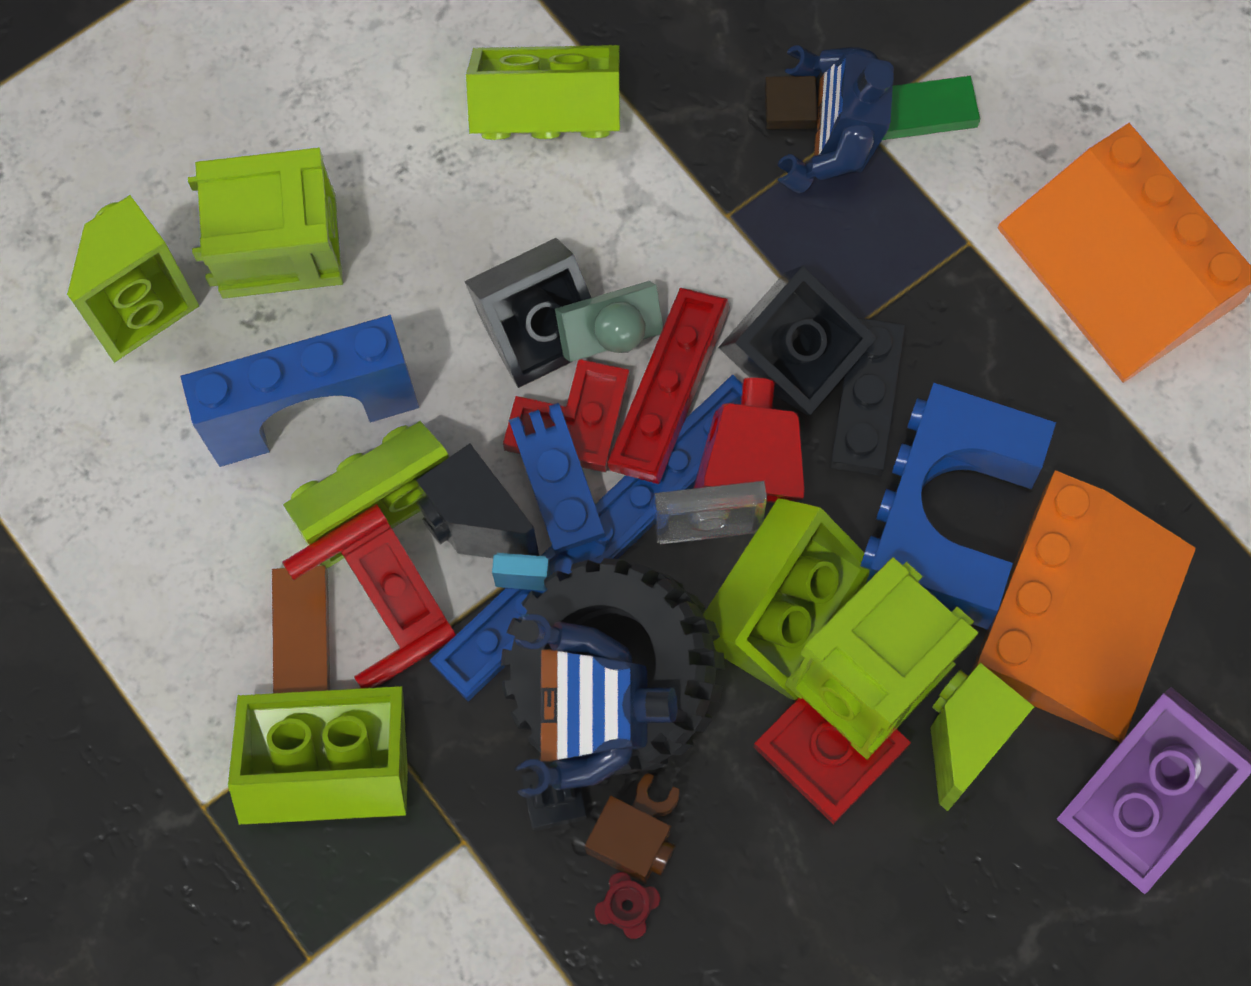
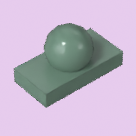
[555,281,663,362]

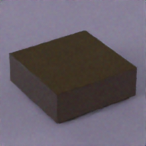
[765,76,817,129]

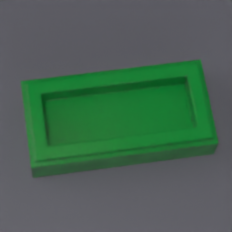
[882,75,980,140]

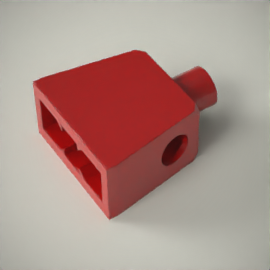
[694,378,804,503]

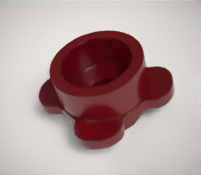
[595,872,660,939]

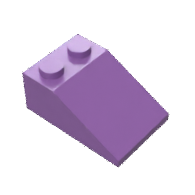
[1057,687,1251,894]

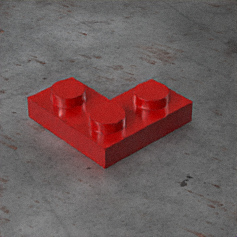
[503,359,629,473]

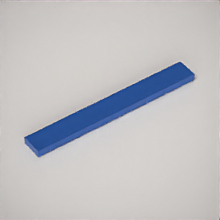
[429,374,743,702]

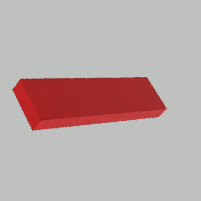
[607,288,730,484]

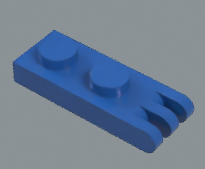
[509,403,606,554]

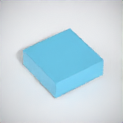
[492,553,551,591]

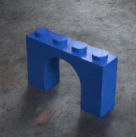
[180,315,419,467]
[860,383,1056,630]

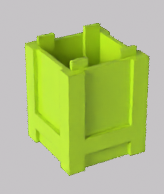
[188,147,343,299]
[785,557,979,759]

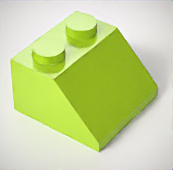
[931,663,1034,811]

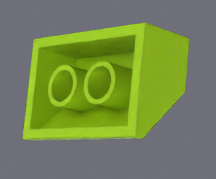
[466,45,620,140]
[67,195,199,363]
[283,421,449,568]
[703,498,870,701]
[228,686,408,825]

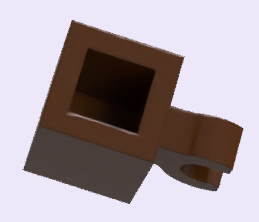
[585,773,679,884]

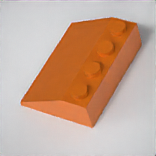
[998,123,1251,383]
[969,470,1196,743]

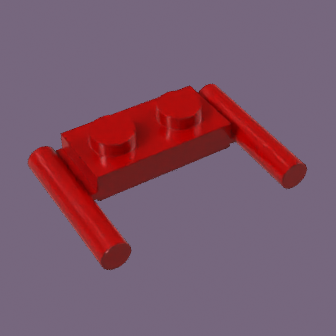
[282,504,456,689]

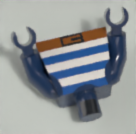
[778,45,894,193]
[514,614,678,798]

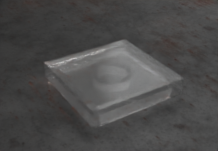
[655,481,767,544]

